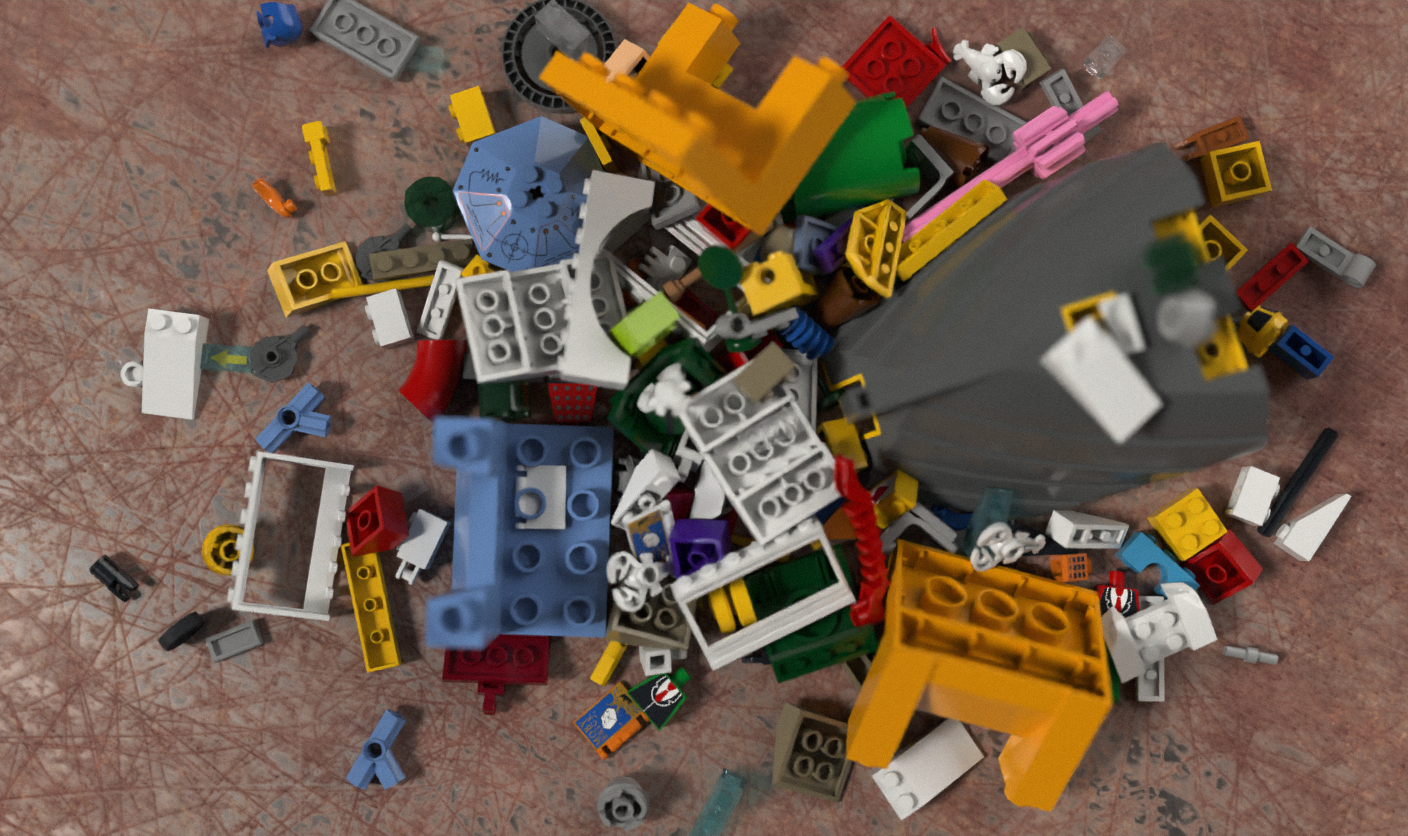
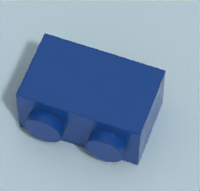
[1268,325,1334,380]

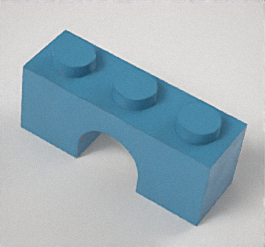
[1114,532,1200,600]

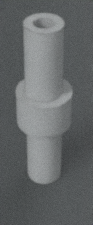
[1223,645,1278,665]

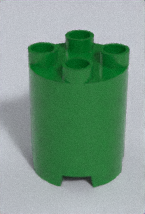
[780,91,920,224]

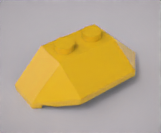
[845,199,907,298]

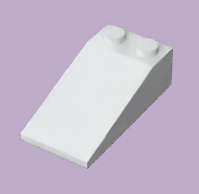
[142,308,209,420]
[1040,317,1161,443]
[869,718,984,821]

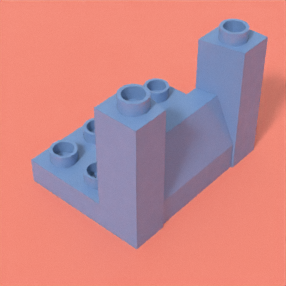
[425,418,615,648]

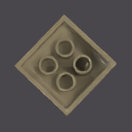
[605,569,697,651]
[772,702,852,803]

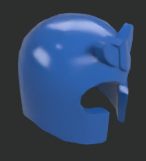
[256,2,302,48]

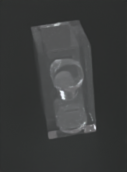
[535,0,591,61]

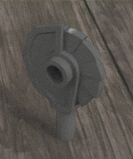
[356,223,413,283]
[249,325,310,383]

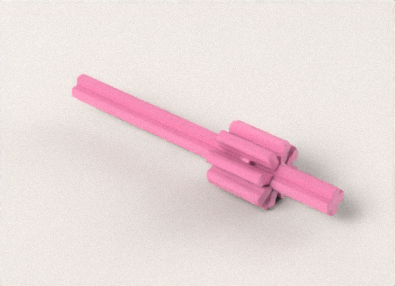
[901,91,1119,245]

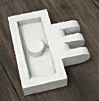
[638,245,692,293]

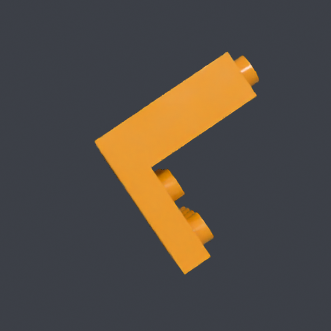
[539,2,856,236]
[846,539,1112,812]

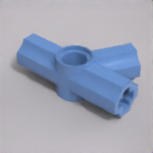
[255,382,332,454]
[346,709,407,790]

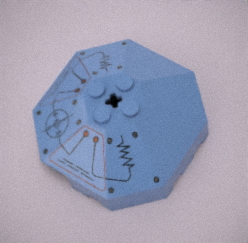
[453,116,604,272]

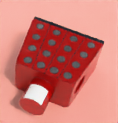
[548,379,598,426]

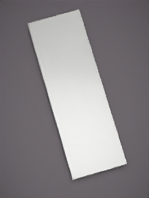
[417,260,465,340]

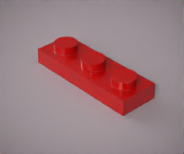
[1235,242,1309,312]

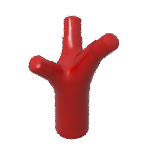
[922,28,952,65]

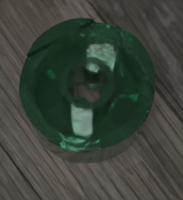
[404,176,460,233]
[1142,232,1201,297]
[478,379,532,422]

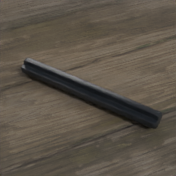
[1257,428,1339,538]

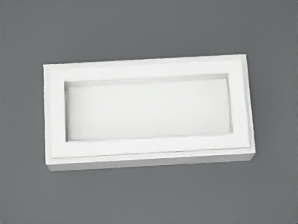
[1098,294,1145,355]

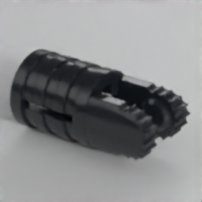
[89,555,139,602]

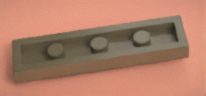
[369,239,475,281]

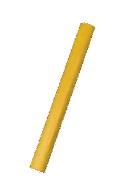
[331,275,434,300]

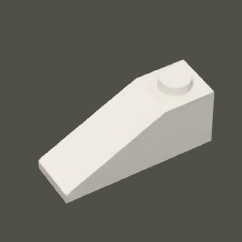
[1274,494,1351,561]
[1045,510,1129,549]

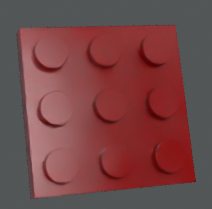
[841,15,946,109]

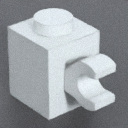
[673,429,703,483]
[639,646,687,676]

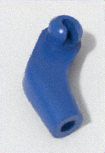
[930,506,979,531]

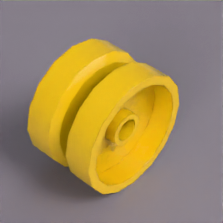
[707,576,757,635]

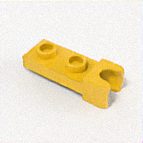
[302,121,337,197]

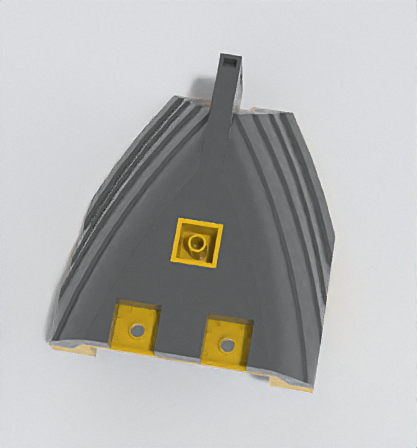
[818,142,1270,517]

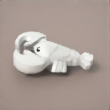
[953,40,1027,105]
[637,363,692,417]
[970,522,1046,572]
[607,551,676,613]

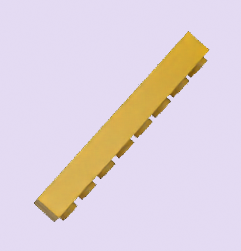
[895,179,1007,281]
[341,543,402,673]

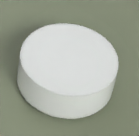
[120,361,143,388]

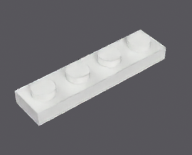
[1135,596,1164,701]

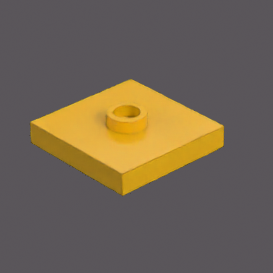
[580,118,618,174]

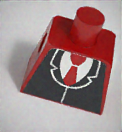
[1093,571,1140,619]

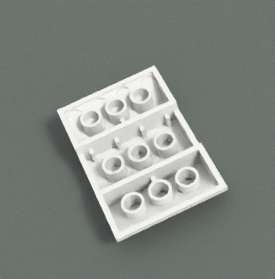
[455,252,627,383]
[678,359,841,546]

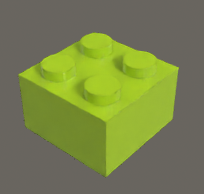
[606,291,681,359]

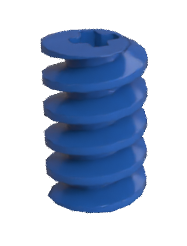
[778,305,834,360]

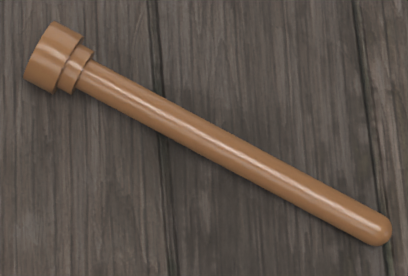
[662,222,773,303]

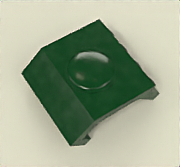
[608,337,729,470]
[742,544,879,684]

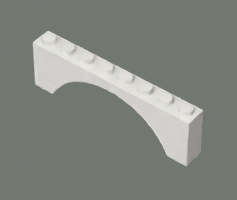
[556,170,655,390]

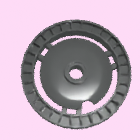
[501,0,617,113]

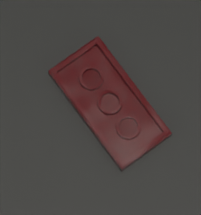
[442,634,552,686]

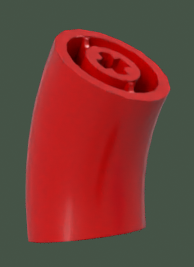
[398,340,467,424]

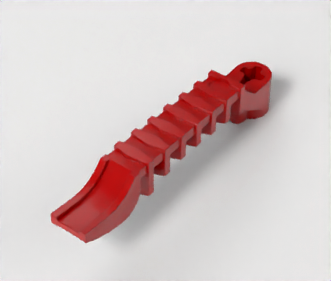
[834,453,891,628]

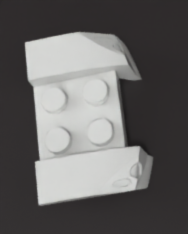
[1101,582,1217,683]

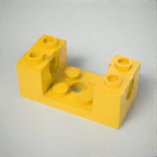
[741,251,823,315]

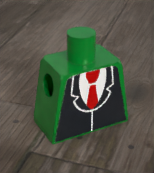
[627,667,692,731]

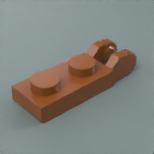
[1173,116,1250,164]

